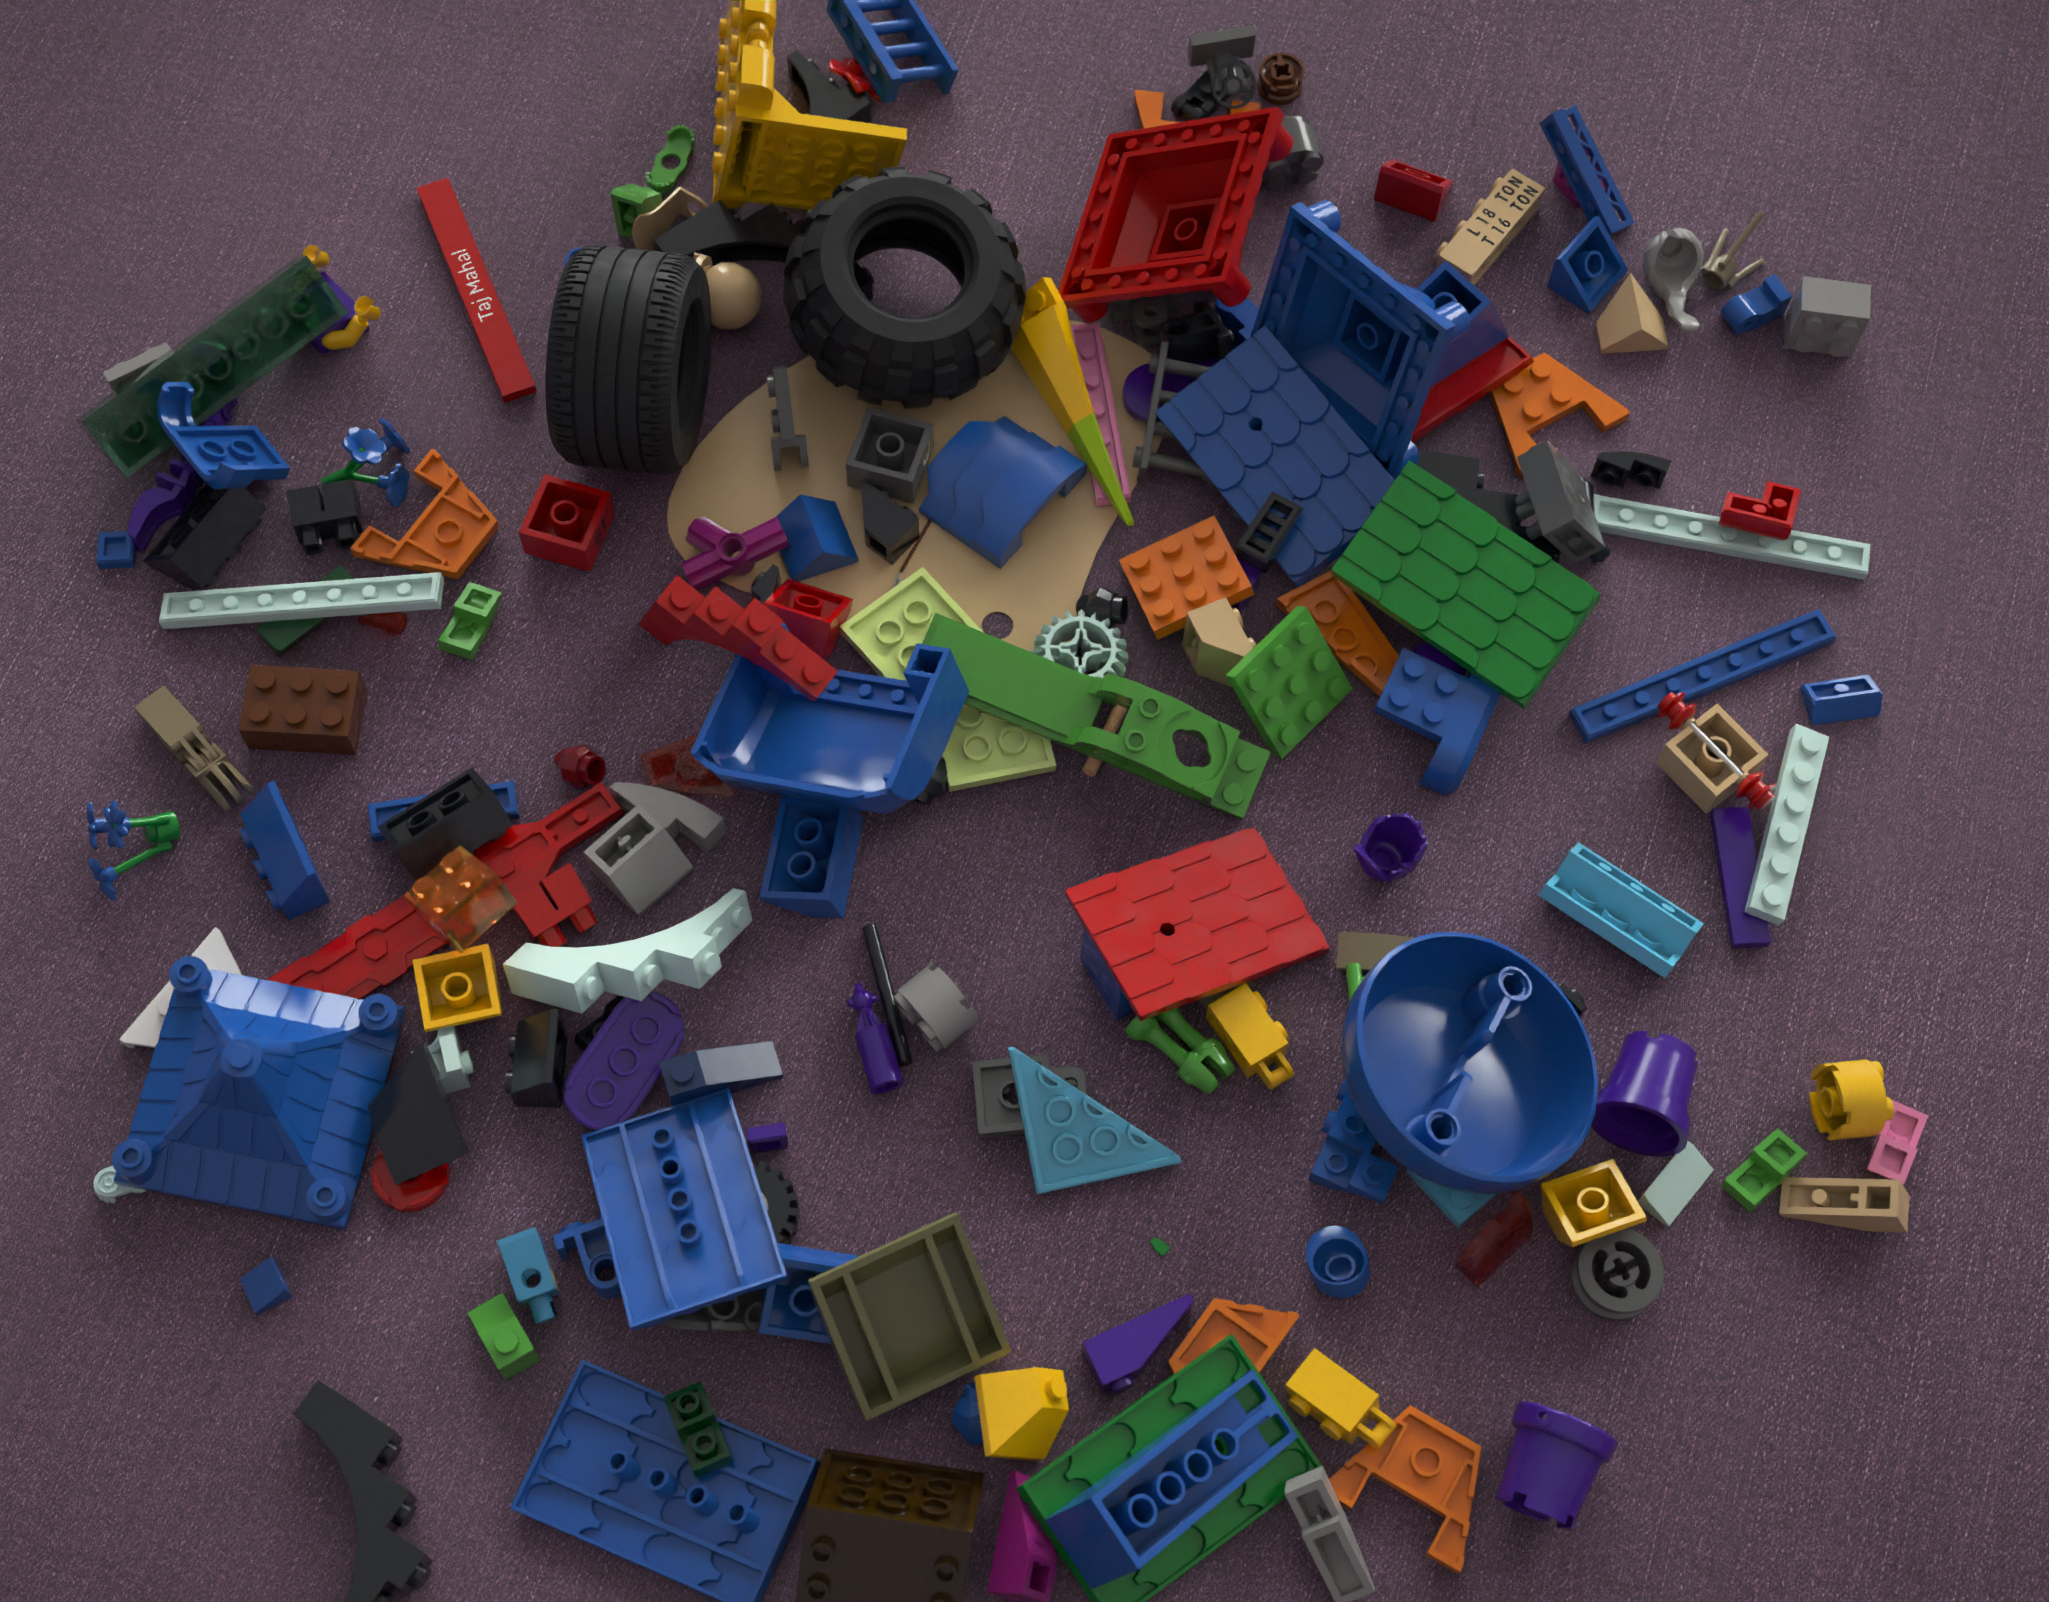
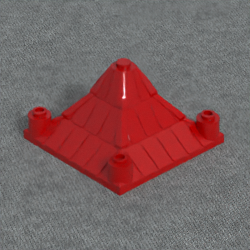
[1058,107,1294,323]

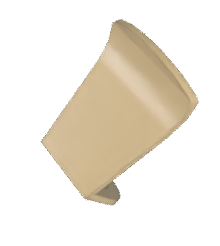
[632,186,708,250]

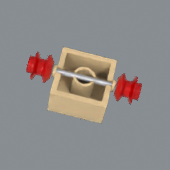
[1656,692,1776,814]

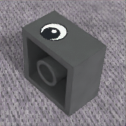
[846,407,934,503]

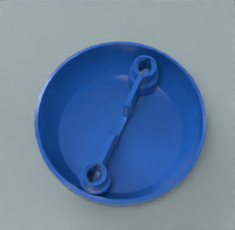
[1342,932,1598,1194]

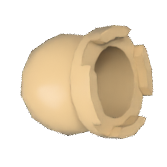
[693,253,762,329]

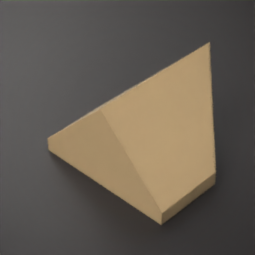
[1595,272,1668,354]

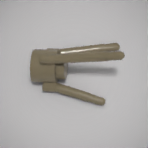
[1701,211,1765,290]

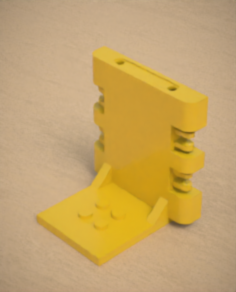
[712,0,907,210]

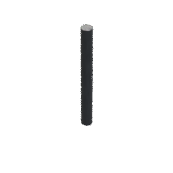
[862,924,913,1067]

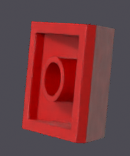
[1374,159,1453,222]

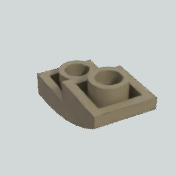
[1336,932,1414,972]

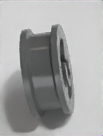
[1570,1228,1664,1321]

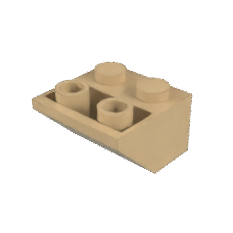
[1182,597,1256,687]

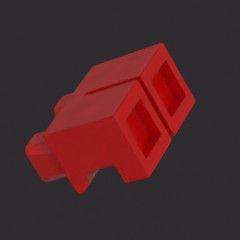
[507,862,597,947]

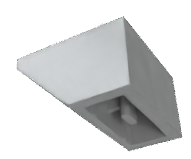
[584,804,693,917]

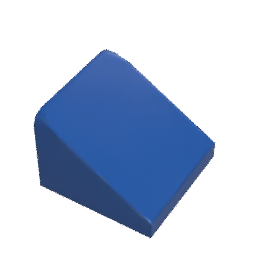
[240,1256,293,1315]

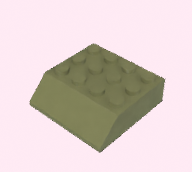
[808,1212,1012,1421]

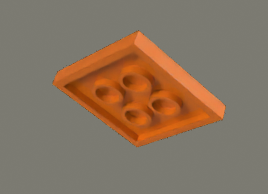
[1119,516,1255,640]

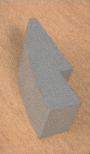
[610,782,726,854]
[1285,1466,1375,1602]

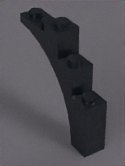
[653,200,874,301]
[1418,449,1561,564]
[293,1380,433,1602]

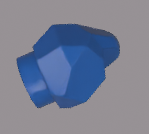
[952,1383,983,1445]

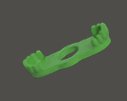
[645,125,695,194]

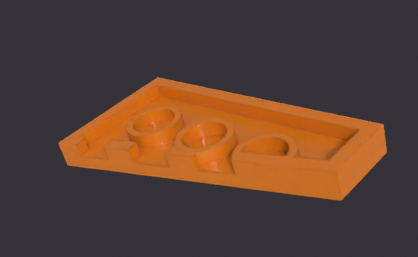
[1276,571,1399,697]

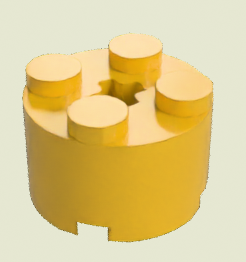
[1809,1059,1894,1141]

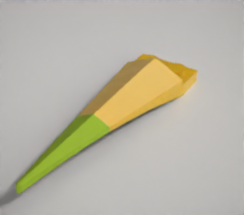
[1011,277,1134,526]

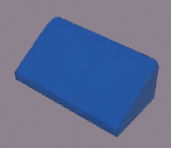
[1800,675,1883,725]

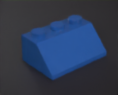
[239,781,330,920]
[759,797,864,918]
[758,1243,859,1344]

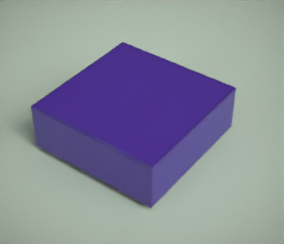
[746,1122,789,1154]

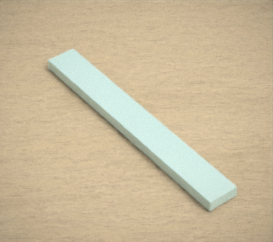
[1594,494,1871,580]
[159,572,444,629]

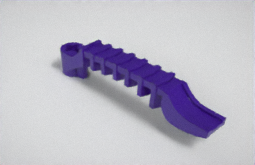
[128,337,238,553]

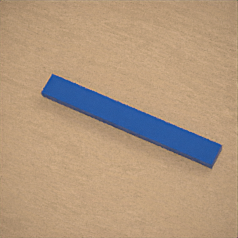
[1569,609,1837,744]

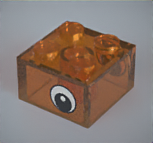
[403,846,518,953]

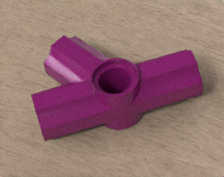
[681,516,790,591]

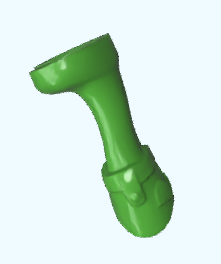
[1125,1007,1236,1095]

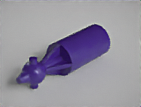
[847,983,904,1094]

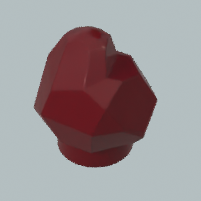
[554,745,606,788]

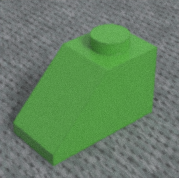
[610,183,663,239]
[468,1293,541,1381]

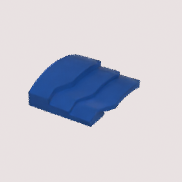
[919,416,1087,569]

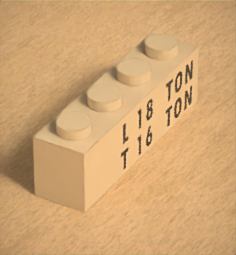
[1434,168,1545,286]

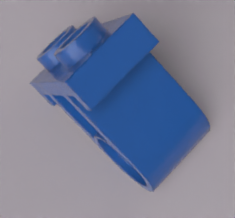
[553,1214,621,1299]

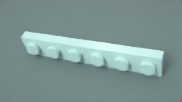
[1744,724,1829,926]

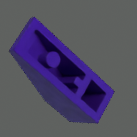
[1081,1293,1194,1395]

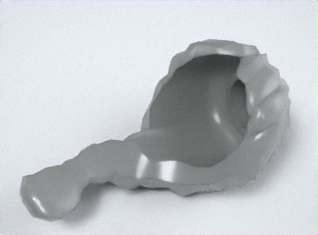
[1642,228,1704,335]

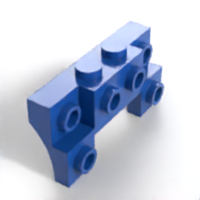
[1309,1078,1399,1205]

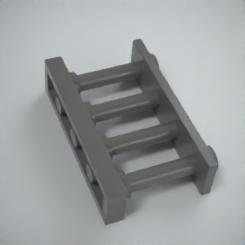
[1132,341,1219,496]

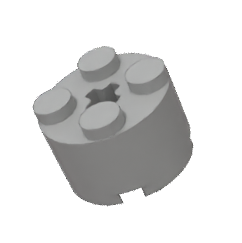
[893,962,980,1053]

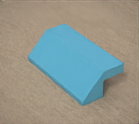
[1538,842,1704,978]

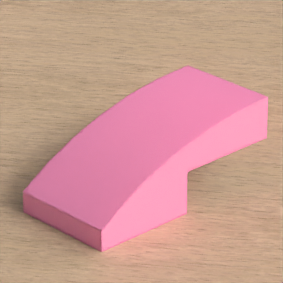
[1866,1100,1929,1185]

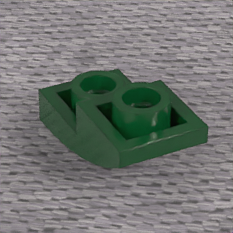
[663,1381,733,1478]

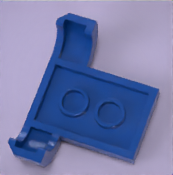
[157,382,290,489]
[1373,648,1501,795]

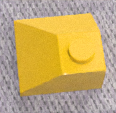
[974,1367,1069,1462]

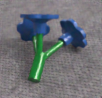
[321,418,411,507]

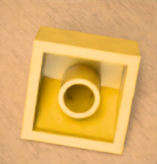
[412,944,502,1032]
[1541,1159,1646,1247]

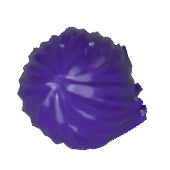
[1353,812,1428,882]

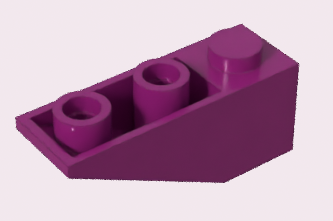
[987,1470,1057,1602]

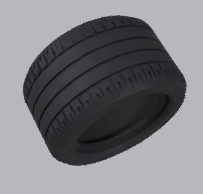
[545,245,711,475]

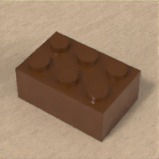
[238,665,367,755]

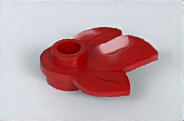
[828,57,882,103]

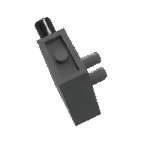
[1515,440,1611,564]

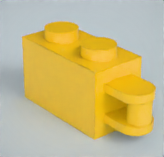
[1205,983,1294,1090]
[1285,1348,1396,1449]

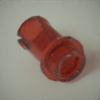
[358,612,407,636]

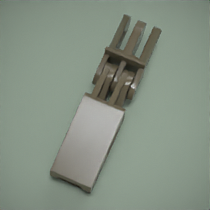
[134,686,254,812]

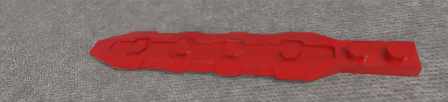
[267,782,623,999]

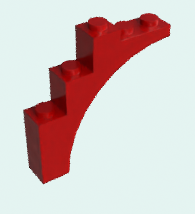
[638,575,838,702]

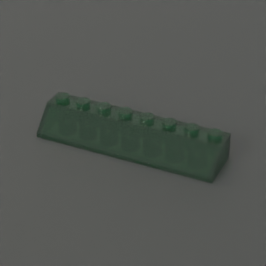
[75,256,349,478]

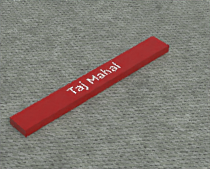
[416,177,537,403]

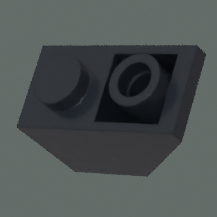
[861,480,919,565]

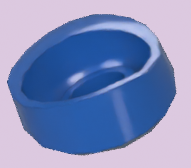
[1305,1226,1371,1298]

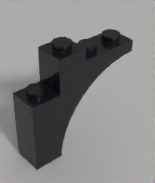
[787,50,872,123]

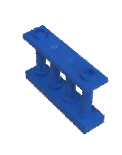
[826,0,959,103]

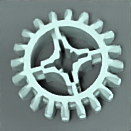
[1032,609,1128,678]

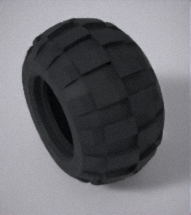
[783,167,1026,409]

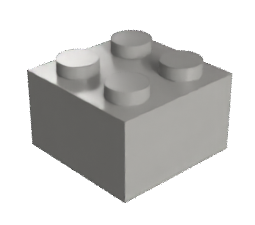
[1784,276,1871,357]

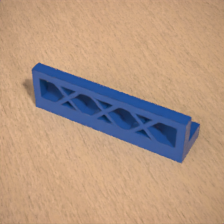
[1539,105,1635,236]

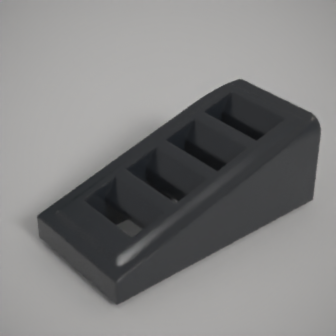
[1236,491,1303,573]

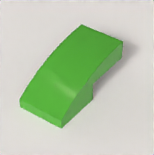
[438,582,502,660]
[1721,1128,1807,1213]

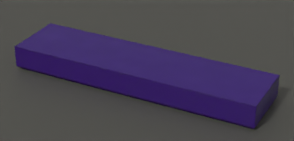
[1710,807,1771,948]

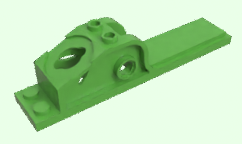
[922,613,1271,820]

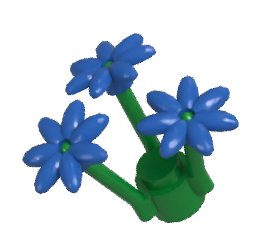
[86,800,180,901]

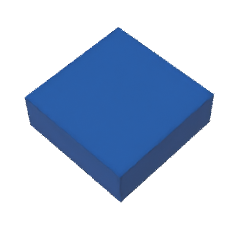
[96,531,136,569]

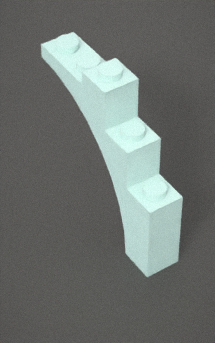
[503,888,753,1014]

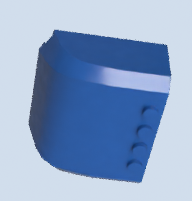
[690,623,969,814]

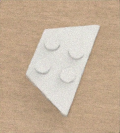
[119,927,242,1048]

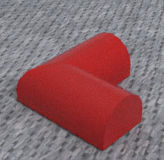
[1718,482,1801,541]

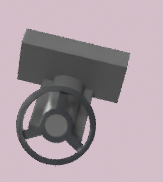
[1187,25,1256,109]

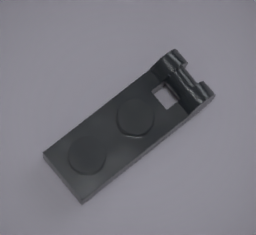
[1170,60,1251,121]

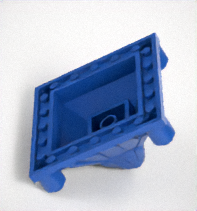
[1250,200,1471,480]
[112,956,407,1230]

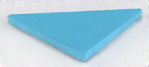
[1008,1047,1182,1194]

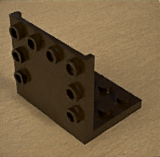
[795,1448,984,1602]

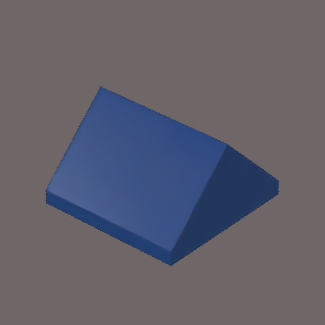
[1547,216,1628,312]
[776,494,859,582]

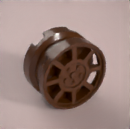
[1257,52,1305,105]

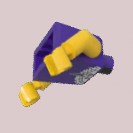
[280,245,381,354]

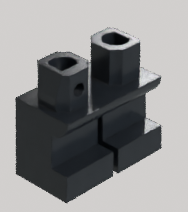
[286,479,363,556]

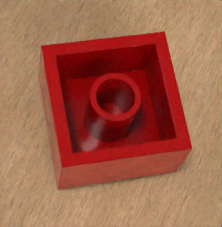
[519,474,615,572]

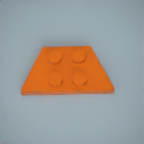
[1168,1298,1300,1374]

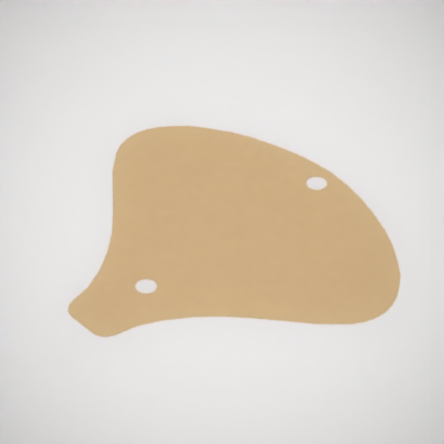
[667,320,1163,652]

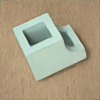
[411,1026,474,1094]

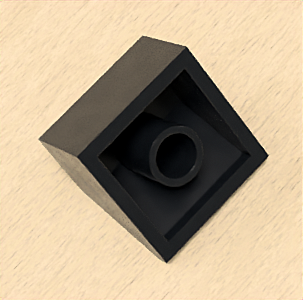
[505,1009,568,1108]

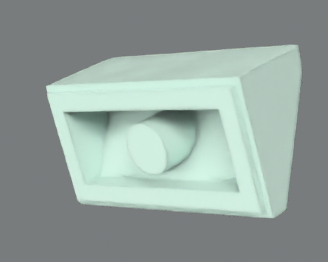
[1638,1141,1714,1227]

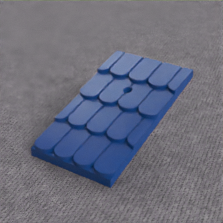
[1155,325,1395,588]
[581,1087,788,1331]
[510,1360,821,1602]

